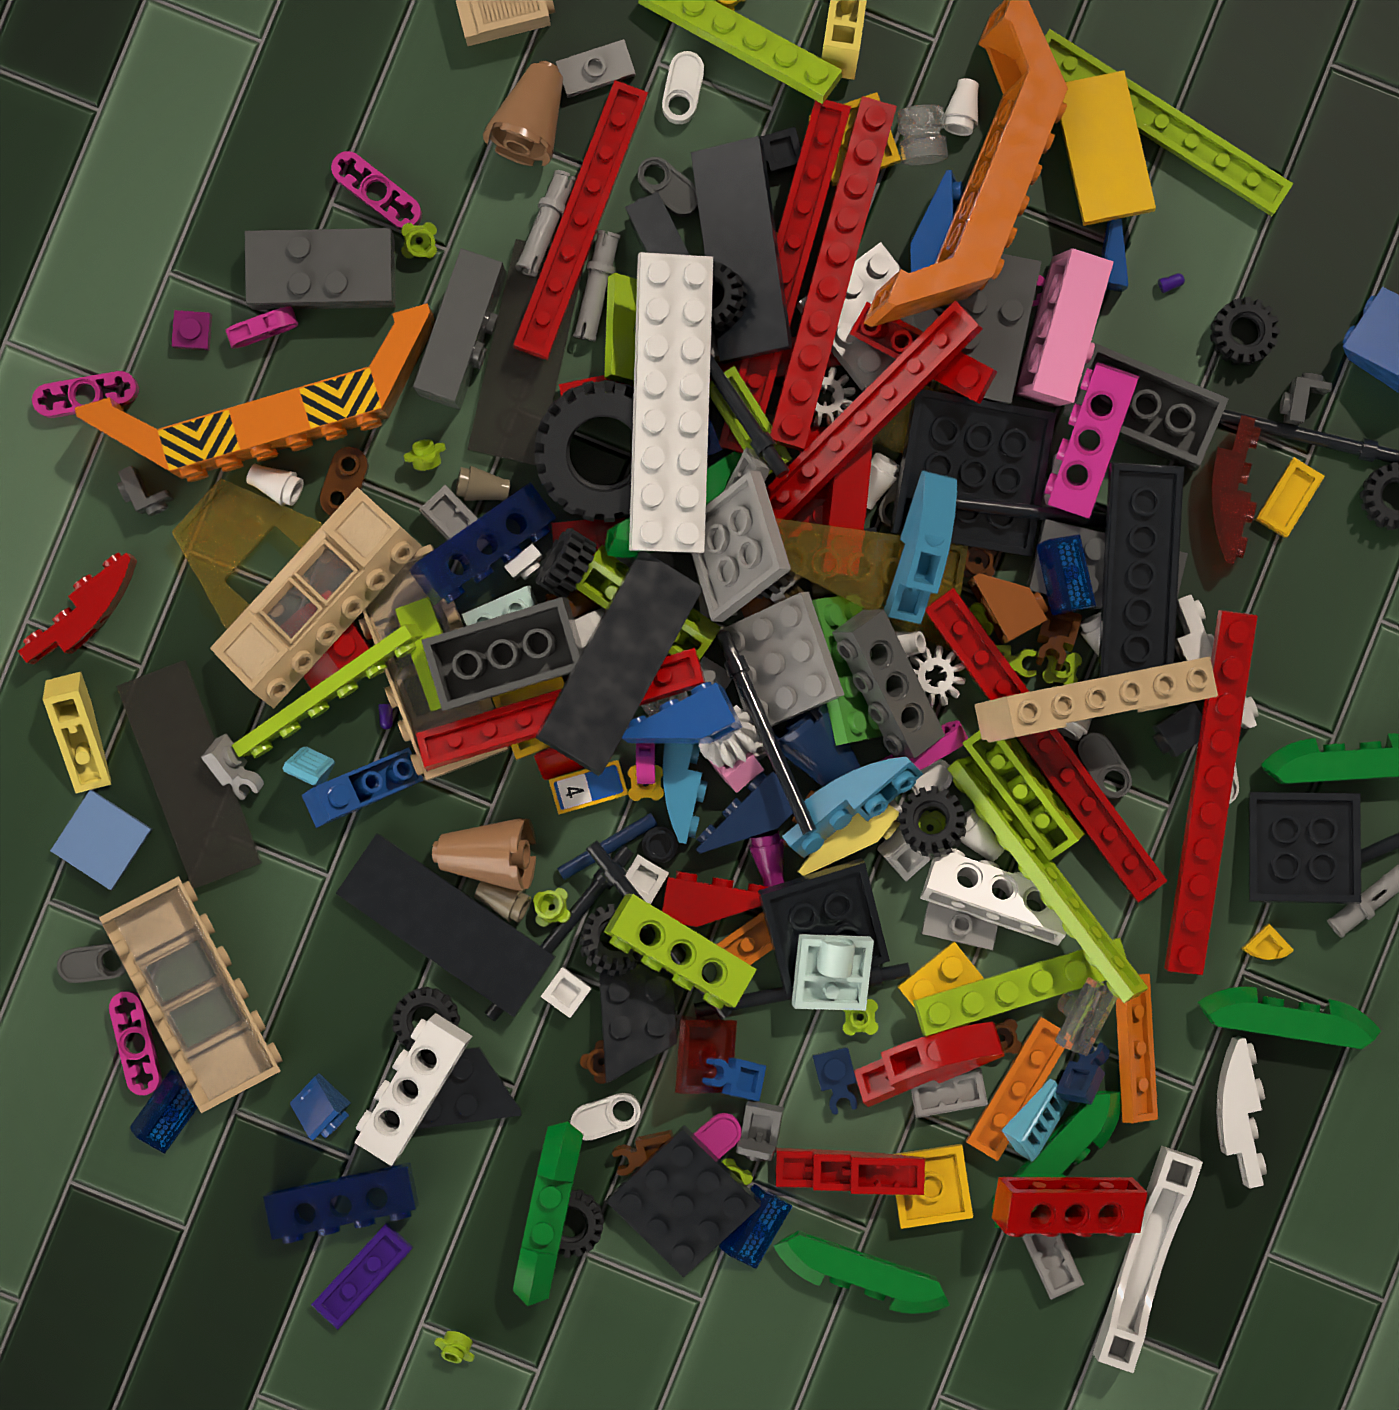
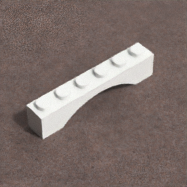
[1093,1146,1203,1373]

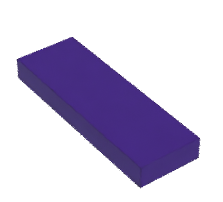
[311,1223,413,1330]

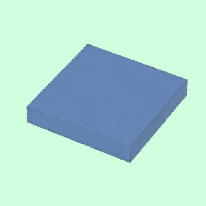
[50,790,153,890]

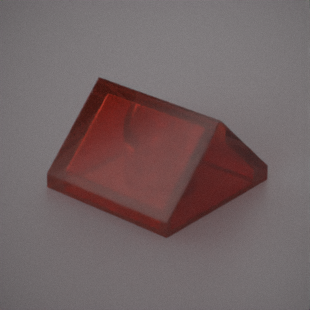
[675,1016,737,1094]

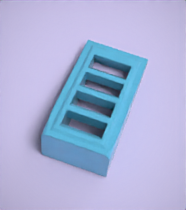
[282,747,335,786]
[1002,1078,1069,1162]

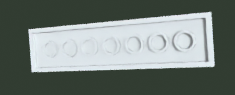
[629,252,713,553]

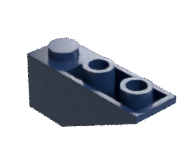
[696,771,793,853]

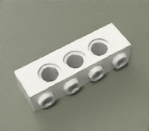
[920,849,1066,946]
[354,1013,473,1166]

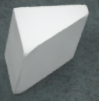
[877,828,933,882]

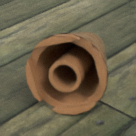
[483,61,563,166]
[432,818,536,891]

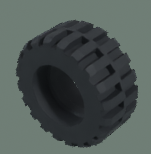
[534,380,634,523]

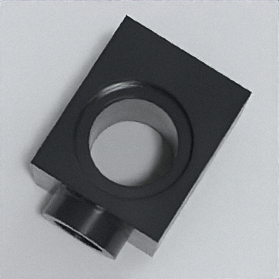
[1152,702,1202,757]

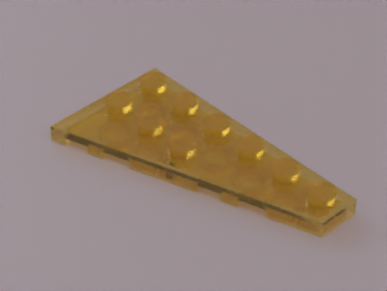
[775,518,968,652]

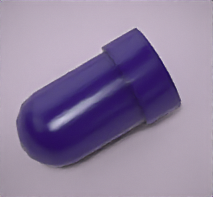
[1158,273,1185,293]
[378,704,394,730]

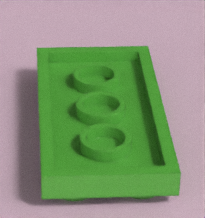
[812,594,883,746]

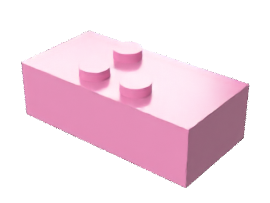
[1013,249,1114,407]

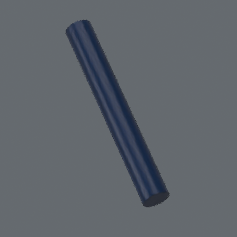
[557,813,658,880]

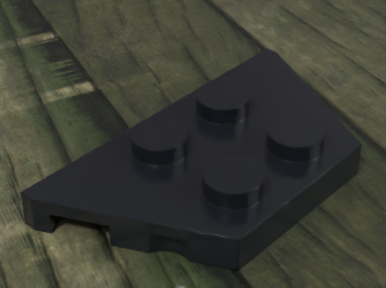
[599,941,677,1083]
[385,1046,522,1129]

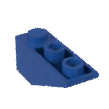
[910,170,963,272]
[621,682,743,744]
[302,747,424,828]
[290,1074,350,1141]

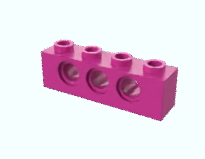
[1044,362,1139,518]

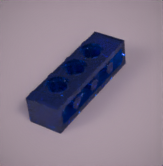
[409,482,556,606]
[263,1162,419,1244]

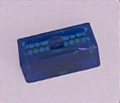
[1037,534,1096,615]
[130,1069,198,1154]
[719,1184,793,1269]

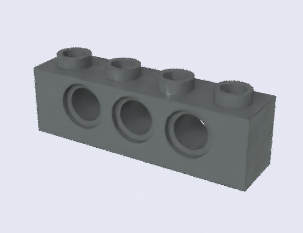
[832,610,945,758]

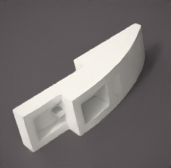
[1175,595,1259,729]
[1216,1036,1267,1188]

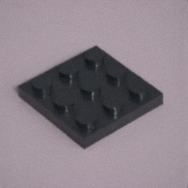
[1248,792,1362,904]
[758,858,890,994]
[606,1125,762,1278]

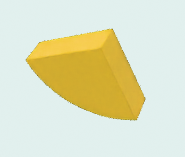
[1241,923,1294,960]

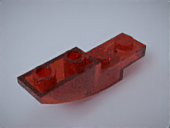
[1212,415,1262,564]

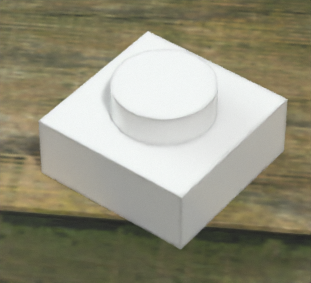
[504,544,543,580]
[625,855,669,904]
[541,967,592,1018]

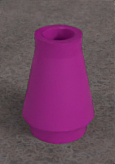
[749,831,785,887]

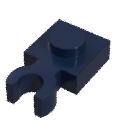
[1056,1040,1110,1105]
[812,1046,857,1115]

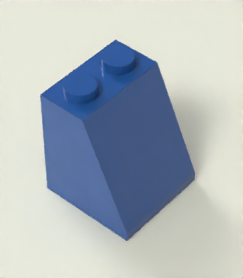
[1343,287,1399,393]

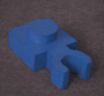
[702,1058,766,1101]

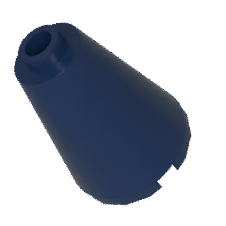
[773,703,861,787]

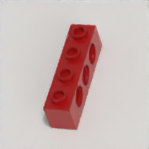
[992,1177,1148,1237]

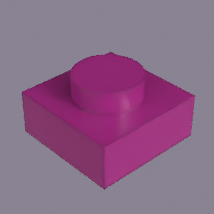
[172,310,212,351]

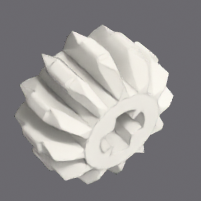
[813,367,855,427]
[909,646,966,707]
[698,705,760,769]

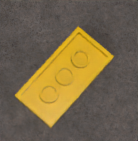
[1060,70,1156,226]

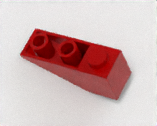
[662,871,768,927]

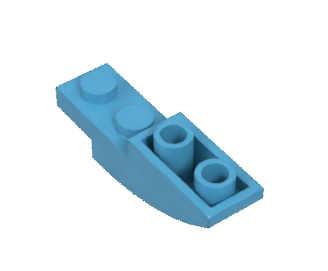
[884,470,957,624]
[663,695,707,844]
[782,757,923,858]

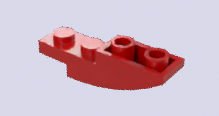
[850,302,997,404]
[18,552,137,664]
[854,1022,1005,1107]

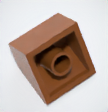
[967,573,1049,645]

